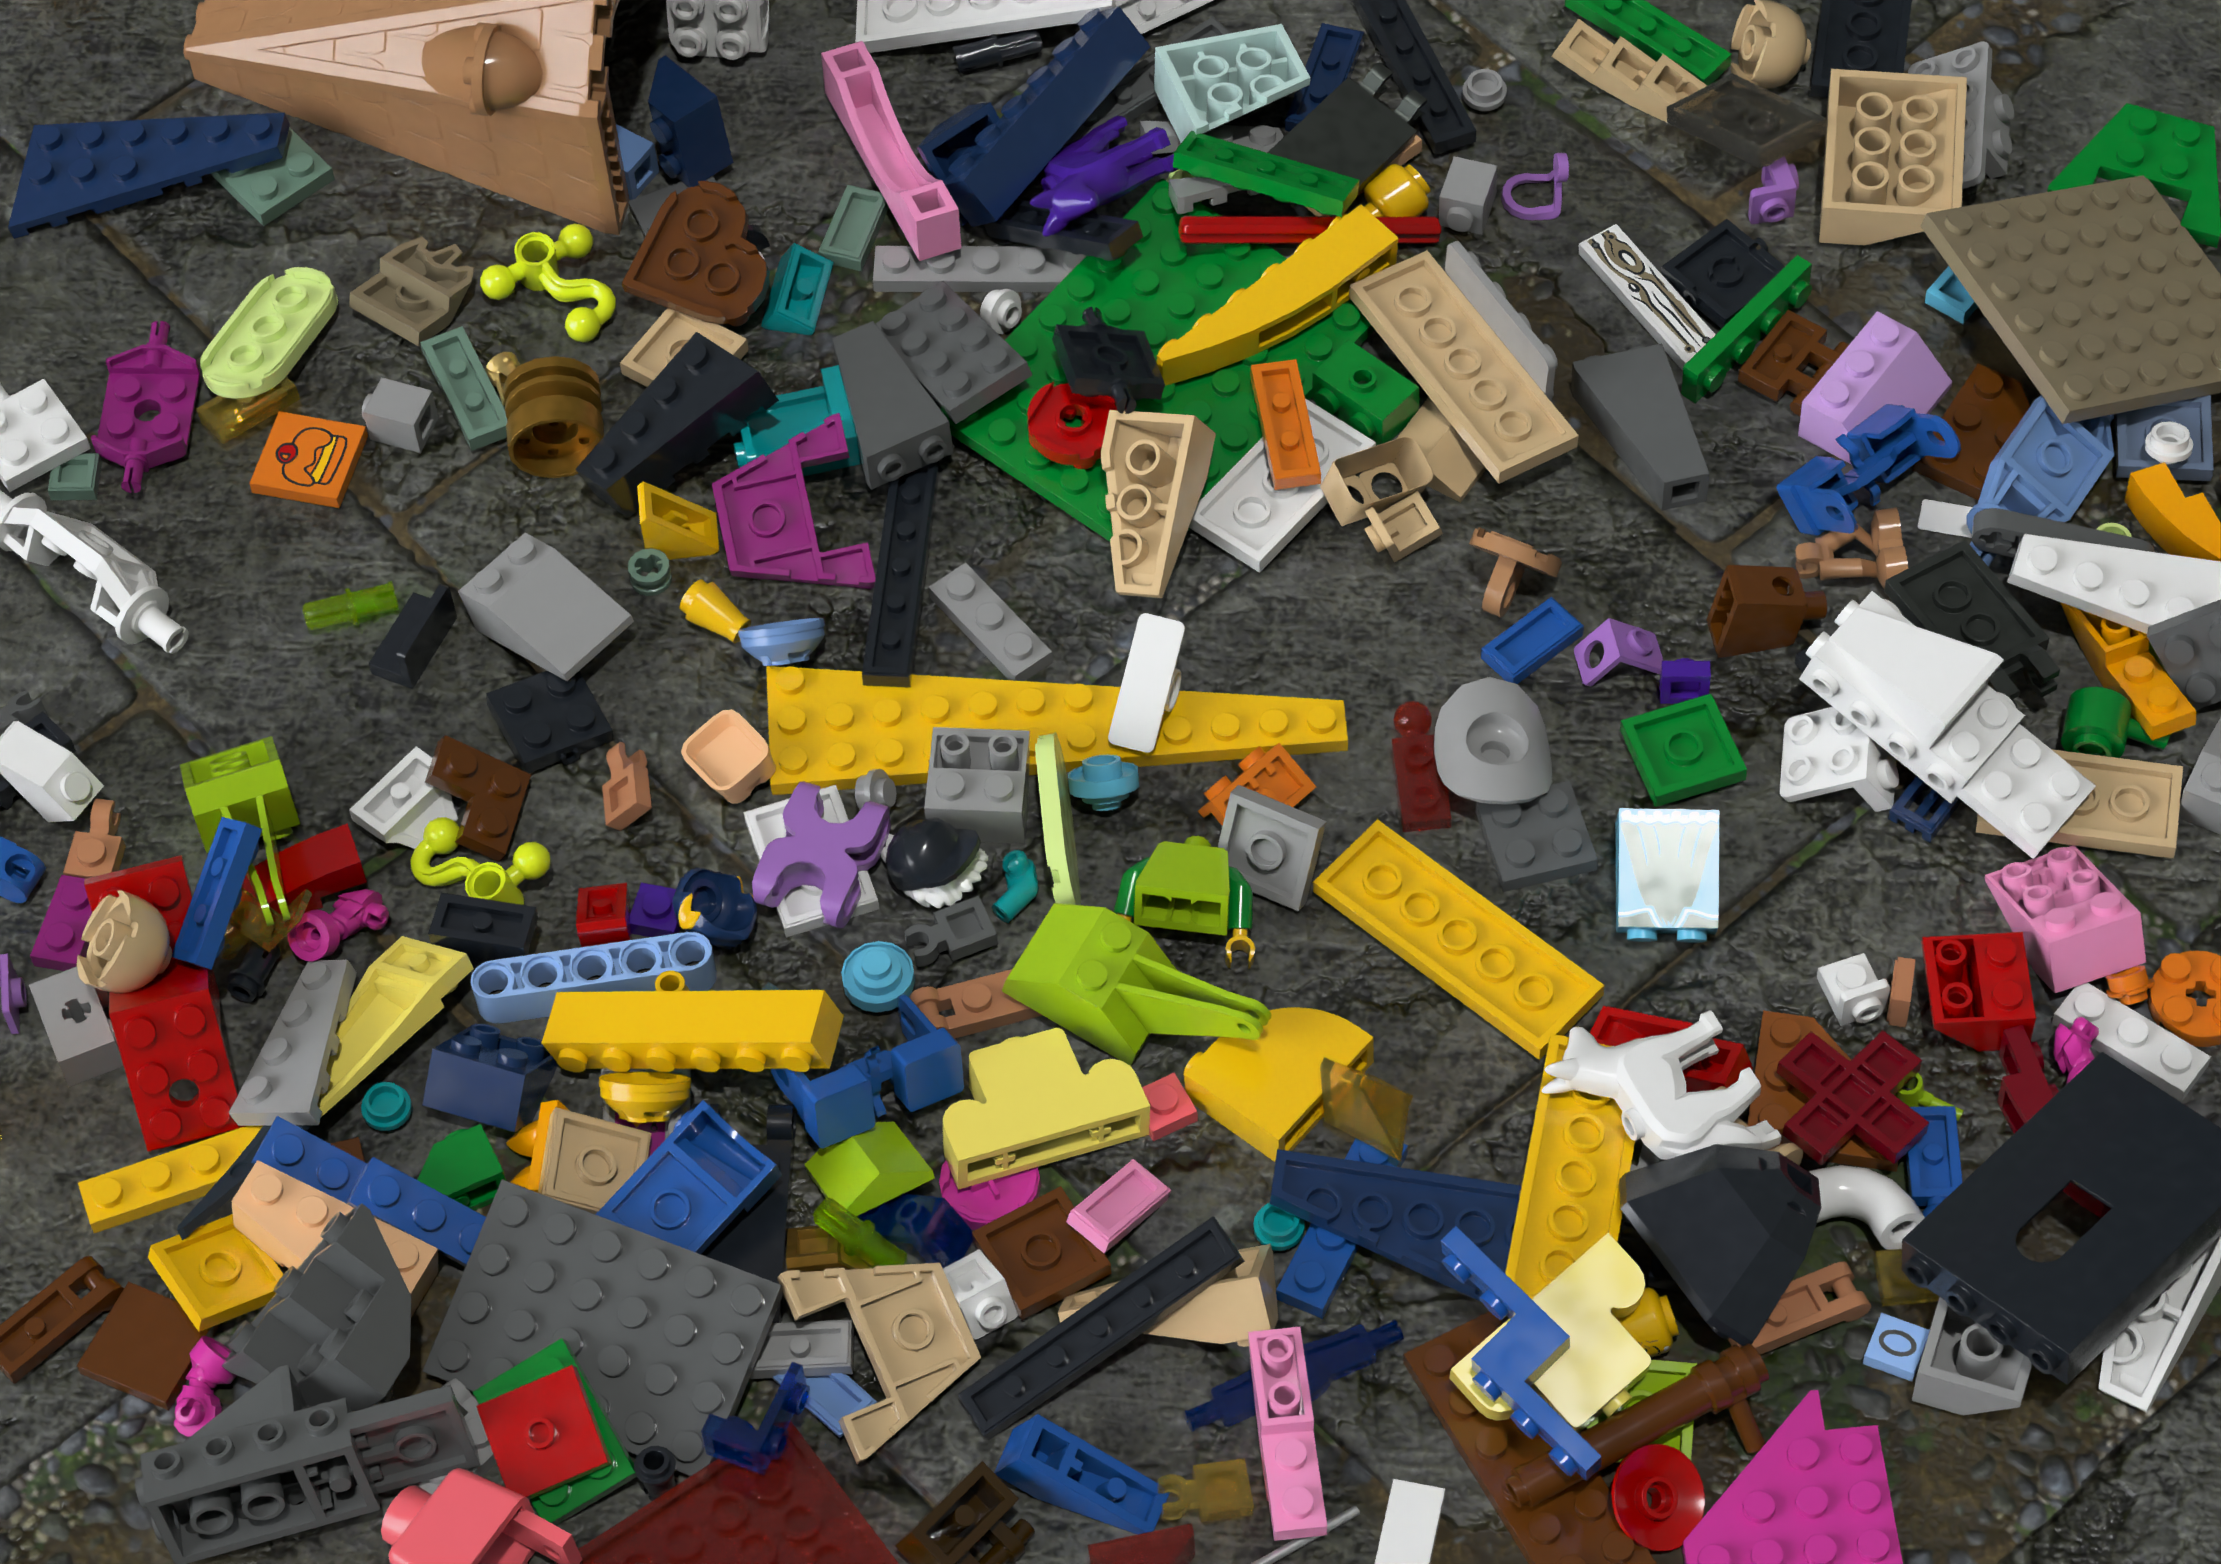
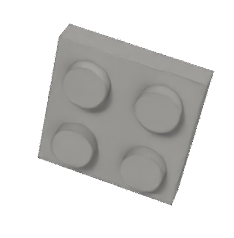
[1218,785,1327,911]

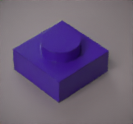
[1659,658,1711,704]
[629,882,681,937]

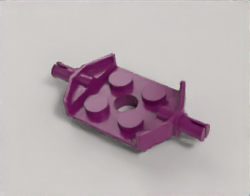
[91,321,201,493]

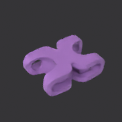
[752,781,891,928]

